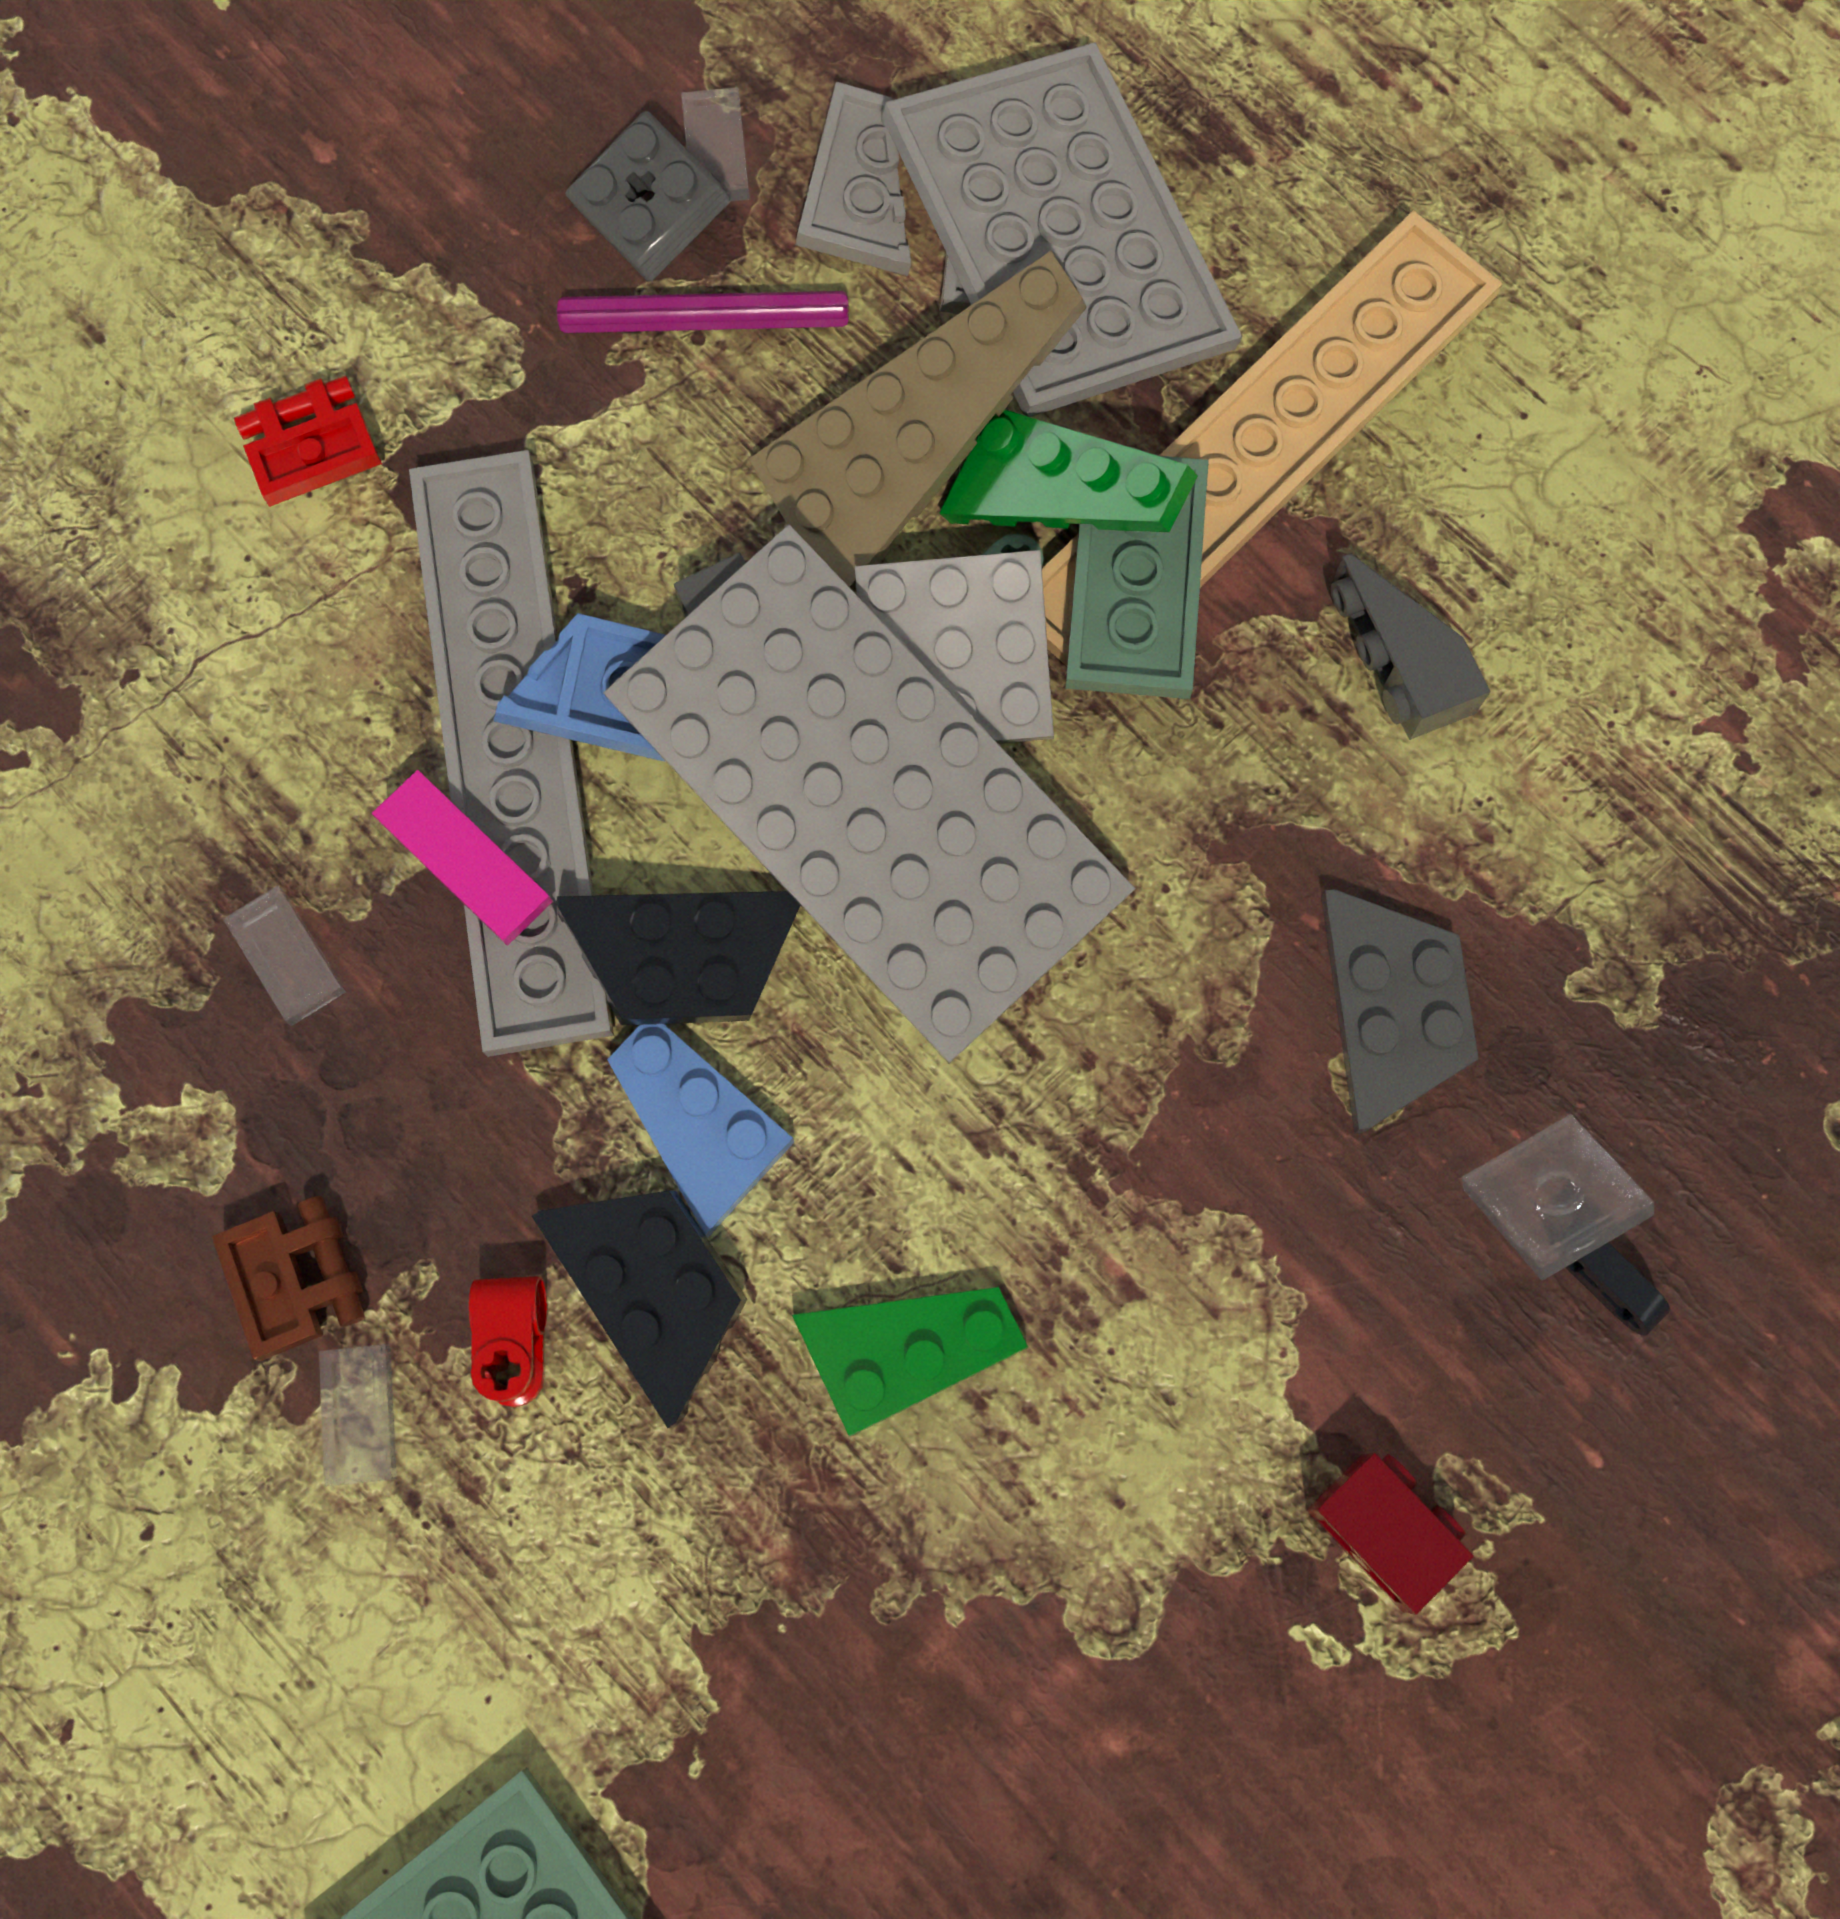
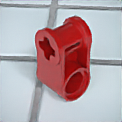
[469,1276,547,1407]

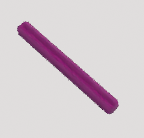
[557,291,849,333]

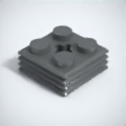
[565,111,730,281]

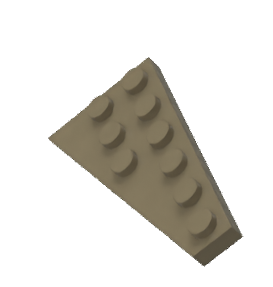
[748,251,1087,594]

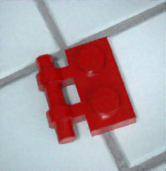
[234,375,382,507]

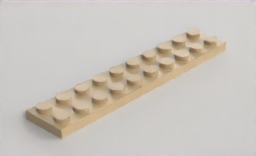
[1042,210,1503,666]

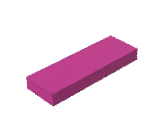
[372,770,553,946]

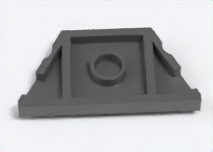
[1321,889,1479,1134]

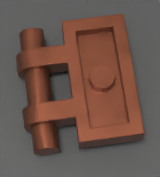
[212,1196,365,1361]

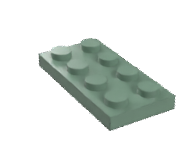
[1065,456,1209,699]

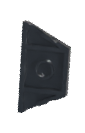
[556,891,801,1025]
[532,1190,748,1428]

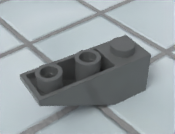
[1331,554,1491,740]

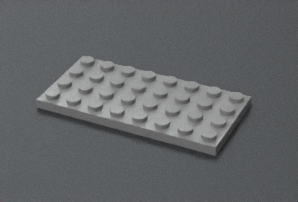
[603,524,1136,1064]

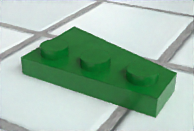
[792,1287,1028,1437]

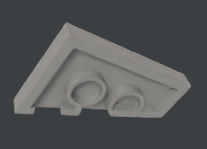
[795,82,911,276]

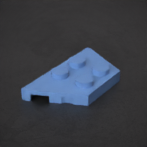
[494,613,666,762]

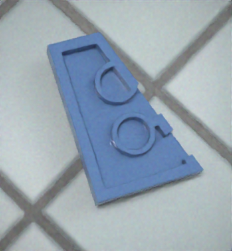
[607,1024,794,1238]

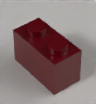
[1306,1453,1474,1615]

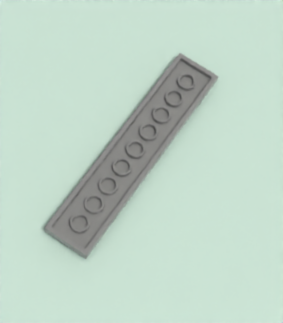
[409,450,614,1057]

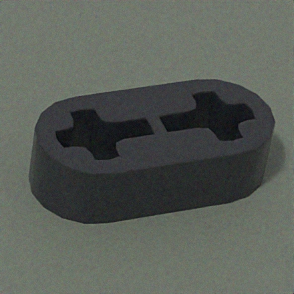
[1552,1222,1671,1336]

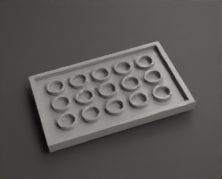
[882,42,1242,417]

